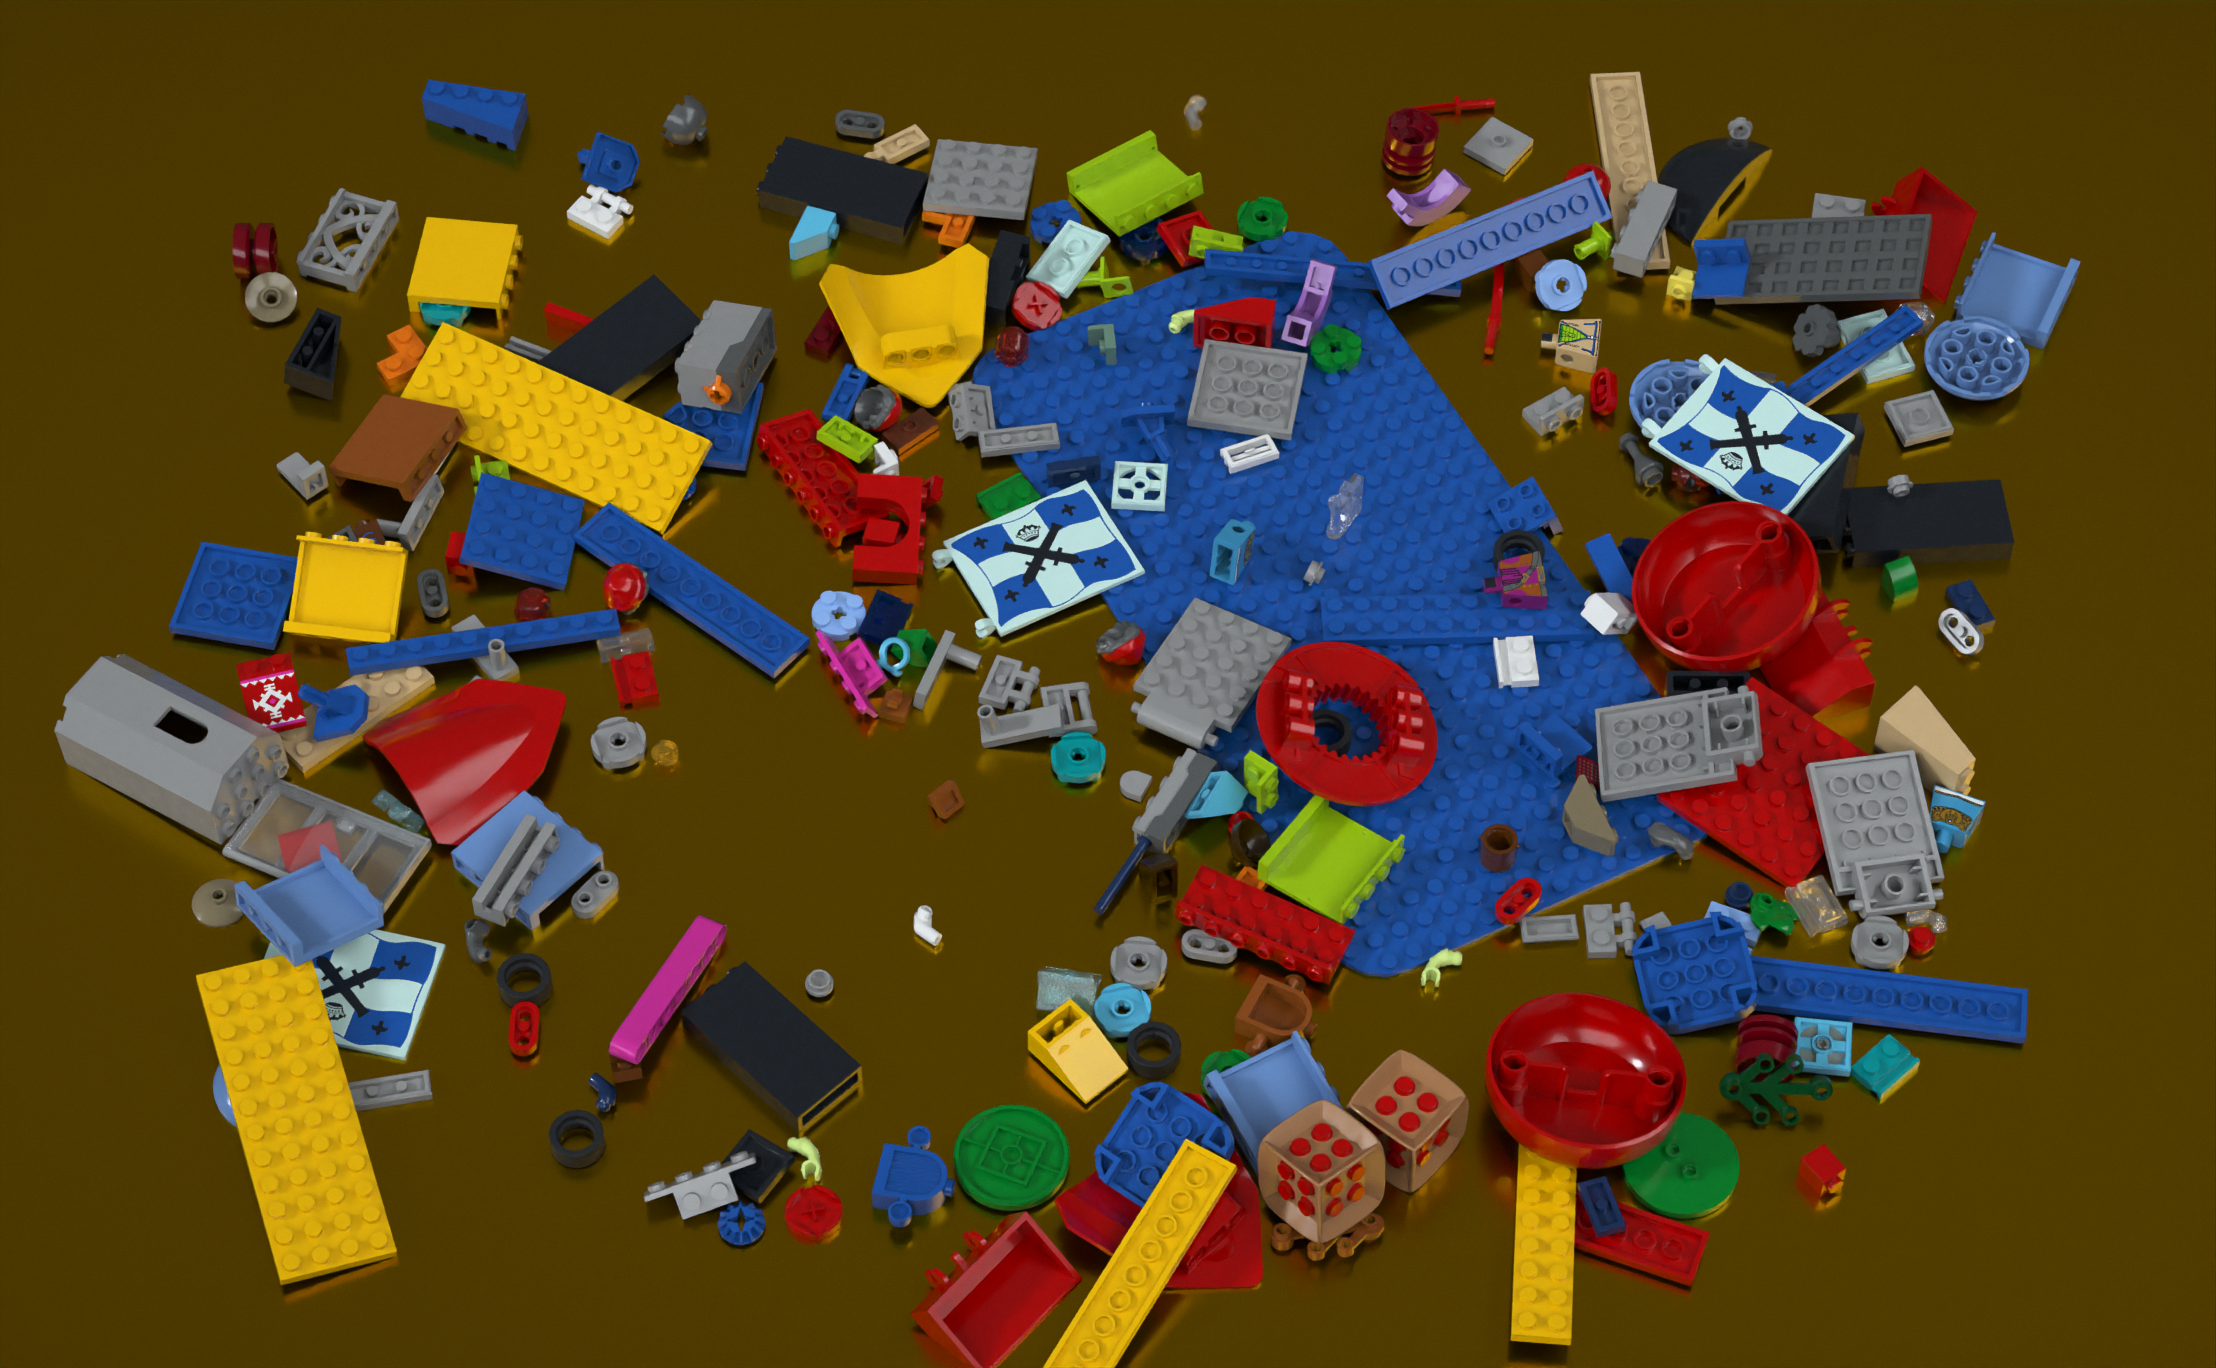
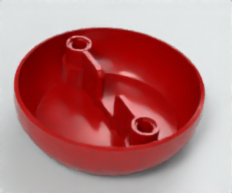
[1632,501,1822,673]
[1484,992,1687,1169]

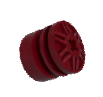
[1382,108,1439,176]
[1734,1014,1798,1082]

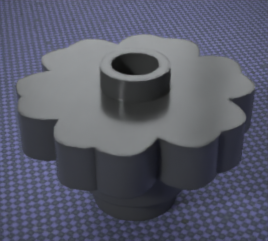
[1792,304,1841,358]

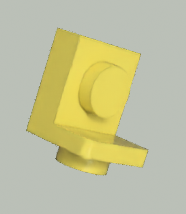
[1666,266,1697,302]

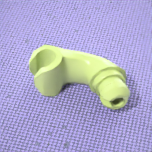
[1168,309,1194,333]
[1421,948,1462,987]
[787,1136,822,1181]

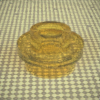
[651,740,679,766]

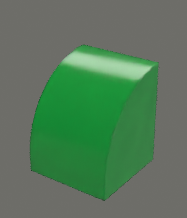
[1880,556,1918,603]
[891,629,938,667]

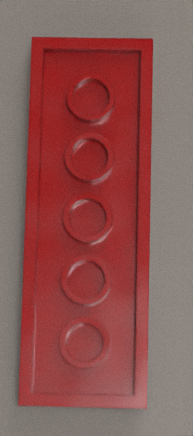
[1574,1189,1710,1287]

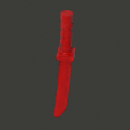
[1409,96,1495,116]

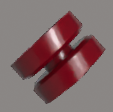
[232,223,278,279]

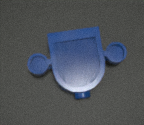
[872,1126,955,1227]

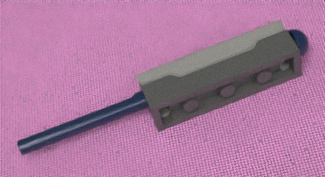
[1093,748,1217,915]

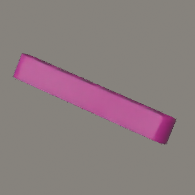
[609,915,727,1065]

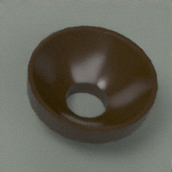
[1228,818,1271,869]

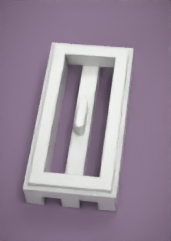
[1220,434,1279,474]

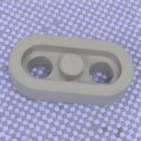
[1938,608,1984,655]
[571,871,619,919]
[1181,929,1238,964]

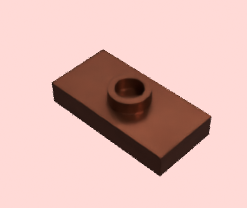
[882,407,939,455]

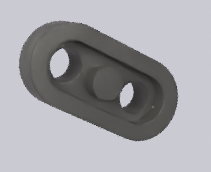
[835,110,885,139]
[417,569,449,618]

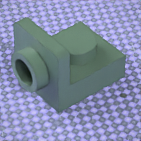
[1088,324,1117,365]

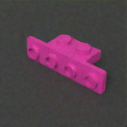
[815,629,888,719]

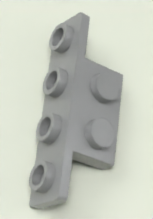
[643,1151,756,1220]

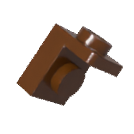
[608,1045,643,1083]

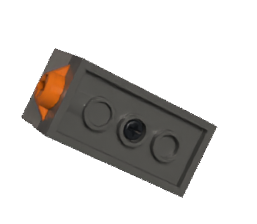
[675,300,777,414]

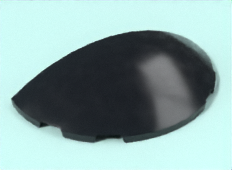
[1658,138,1772,245]

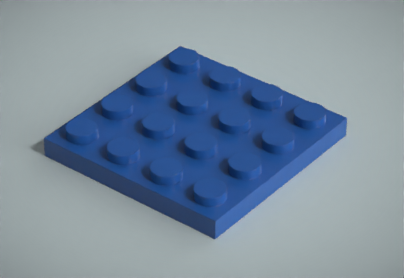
[459,472,585,591]
[169,542,298,650]

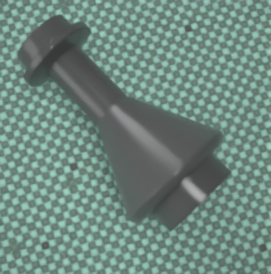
[1619,433,1664,487]

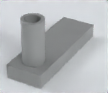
[377,474,445,552]
[451,615,519,681]
[913,630,982,710]
[977,704,1064,749]

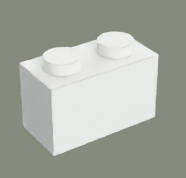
[1581,593,1638,635]

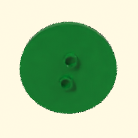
[953,1104,1070,1211]
[1622,1112,1740,1219]

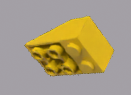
[1028,998,1129,1104]

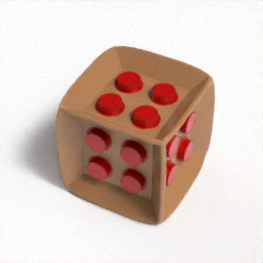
[1345,1049,1469,1193]
[1258,1099,1385,1244]

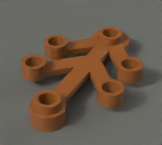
[1271,1213,1384,1261]

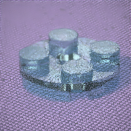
[371,789,425,834]

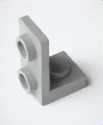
[277,452,329,500]

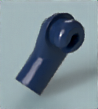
[588,1073,616,1112]

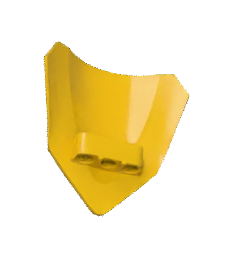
[819,243,989,408]

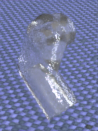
[1184,95,1207,130]
[1905,910,1947,933]

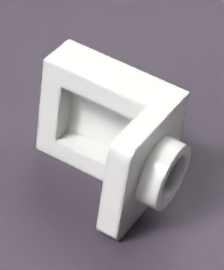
[873,441,899,476]

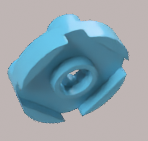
[1094,983,1151,1038]

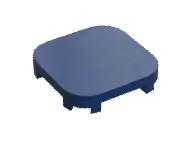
[1632,912,1759,1035]
[1094,1081,1234,1208]

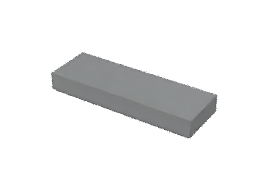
[978,423,1060,458]
[348,1070,433,1112]

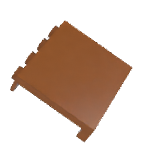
[328,394,468,502]

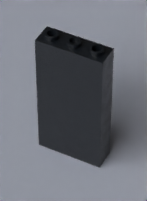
[756,136,928,245]
[537,275,701,401]
[1787,413,1865,554]
[1843,479,2015,568]
[681,961,863,1133]

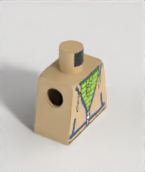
[1541,319,1602,374]

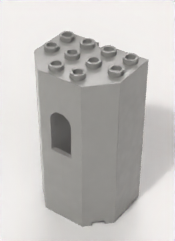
[54,654,290,845]

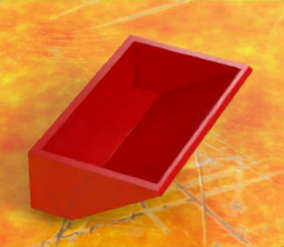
[1871,167,1978,305]
[1760,590,1876,722]
[910,1211,1083,1368]

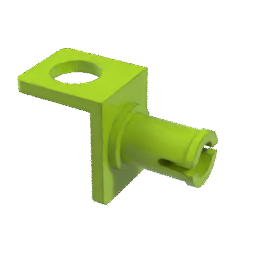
[1574,221,1614,260]
[1077,256,1133,298]

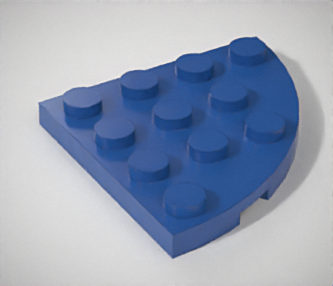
[663,382,764,471]

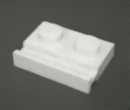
[1493,636,1539,688]

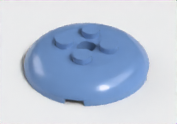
[1924,315,2030,401]
[1629,359,1710,429]

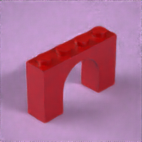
[852,473,927,585]

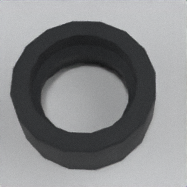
[1493,530,1545,571]
[1312,709,1352,757]
[497,953,552,1007]
[1127,1021,1181,1079]
[548,1110,605,1168]

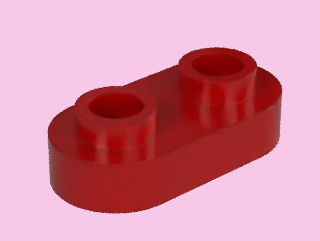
[1590,367,1618,416]
[1495,878,1542,925]
[508,1001,540,1056]

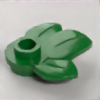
[1750,892,1800,935]

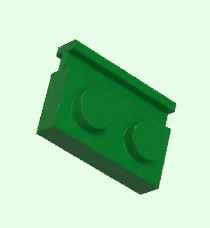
[976,472,1041,520]

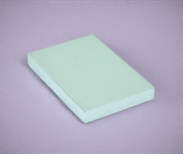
[1025,220,1111,299]
[1836,309,1916,384]

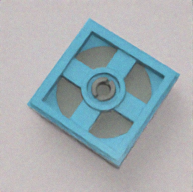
[1794,1017,1853,1077]

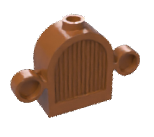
[1234,974,1318,1058]

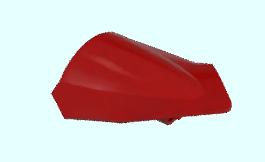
[362,679,567,846]
[1054,1091,1263,1289]

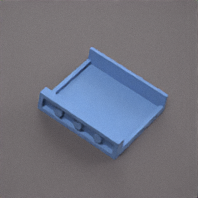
[1954,232,2081,350]
[451,791,605,930]
[234,845,385,967]
[1203,1030,1344,1177]

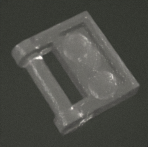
[1326,473,1364,540]

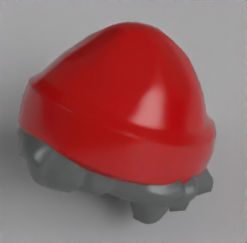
[854,385,902,432]
[603,562,649,615]
[1096,620,1146,666]

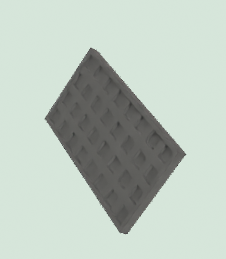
[1714,214,1933,305]

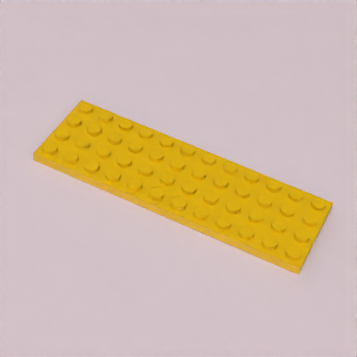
[400,322,713,535]
[196,955,397,1285]

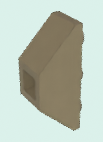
[1562,774,1619,857]

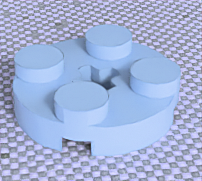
[1535,259,1587,311]
[812,591,866,641]

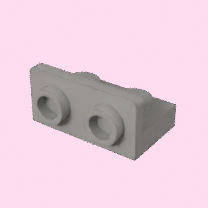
[950,383,996,441]
[1522,387,1584,436]

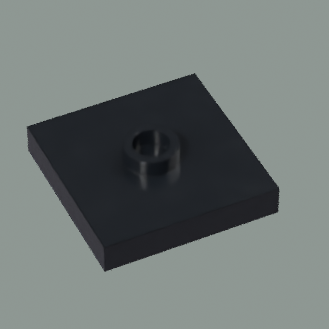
[721,1129,796,1204]

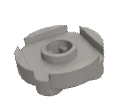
[591,717,647,770]
[1851,916,1909,969]
[1110,936,1167,990]

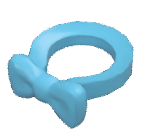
[876,637,910,677]

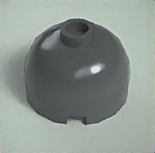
[661,94,708,146]

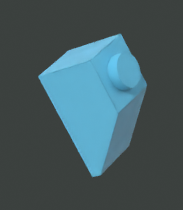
[789,206,840,260]
[1184,771,1248,819]

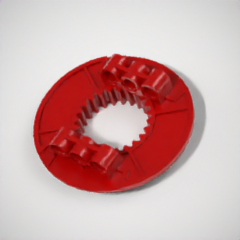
[1256,642,1438,806]

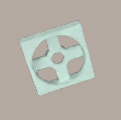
[1111,461,1168,512]

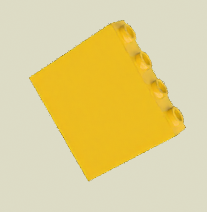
[407,217,523,320]
[283,532,409,644]

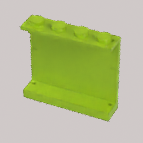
[1067,130,1203,237]
[1257,795,1406,925]

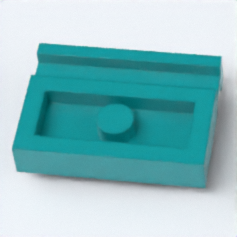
[1850,1034,1920,1099]

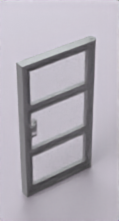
[222,779,432,915]

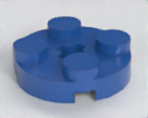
[1030,200,1081,244]

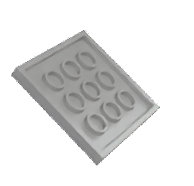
[923,139,1038,220]
[1187,339,1308,441]

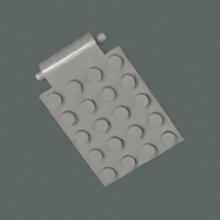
[1131,598,1292,749]
[1595,686,1763,802]
[1805,750,1945,918]

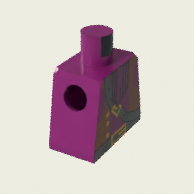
[1483,551,1548,609]

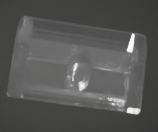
[596,627,655,663]

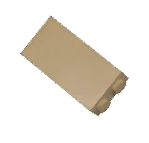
[1873,685,1976,795]

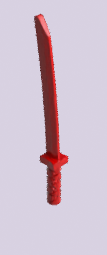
[1483,263,1504,354]

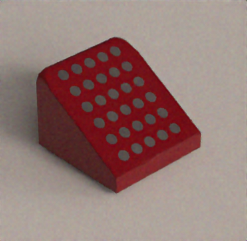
[1575,755,1600,790]

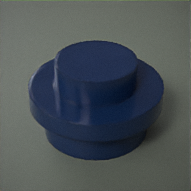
[1725,882,1753,909]

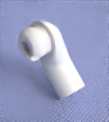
[914,905,942,946]

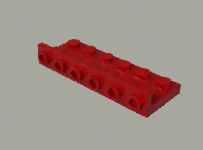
[756,409,890,548]
[1175,864,1355,985]

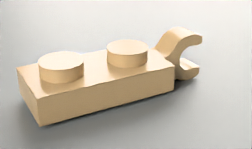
[864,124,930,164]

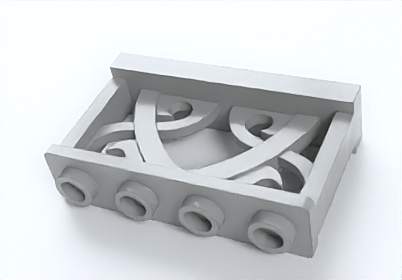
[296,188,399,292]

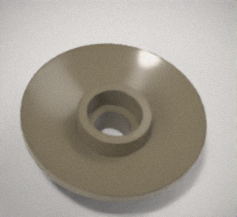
[245,272,297,323]
[192,879,244,928]

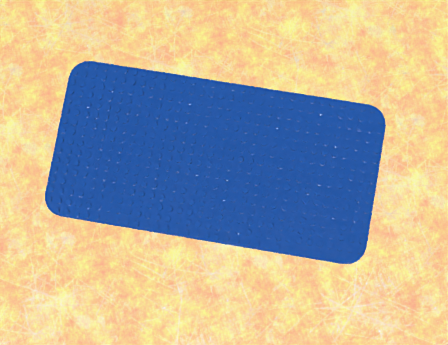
[972,231,1708,977]

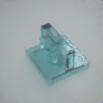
[1036,966,1102,1017]

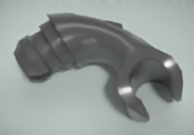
[1648,822,1694,860]
[464,919,492,963]

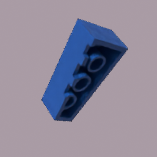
[422,80,528,151]

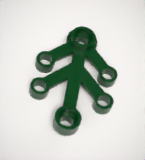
[1719,1053,1833,1126]

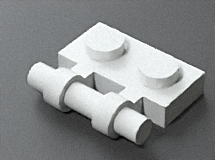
[567,184,633,239]

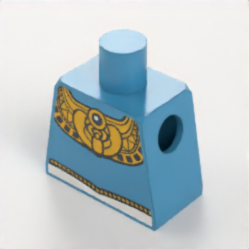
[1209,519,1256,585]
[1929,785,1986,853]

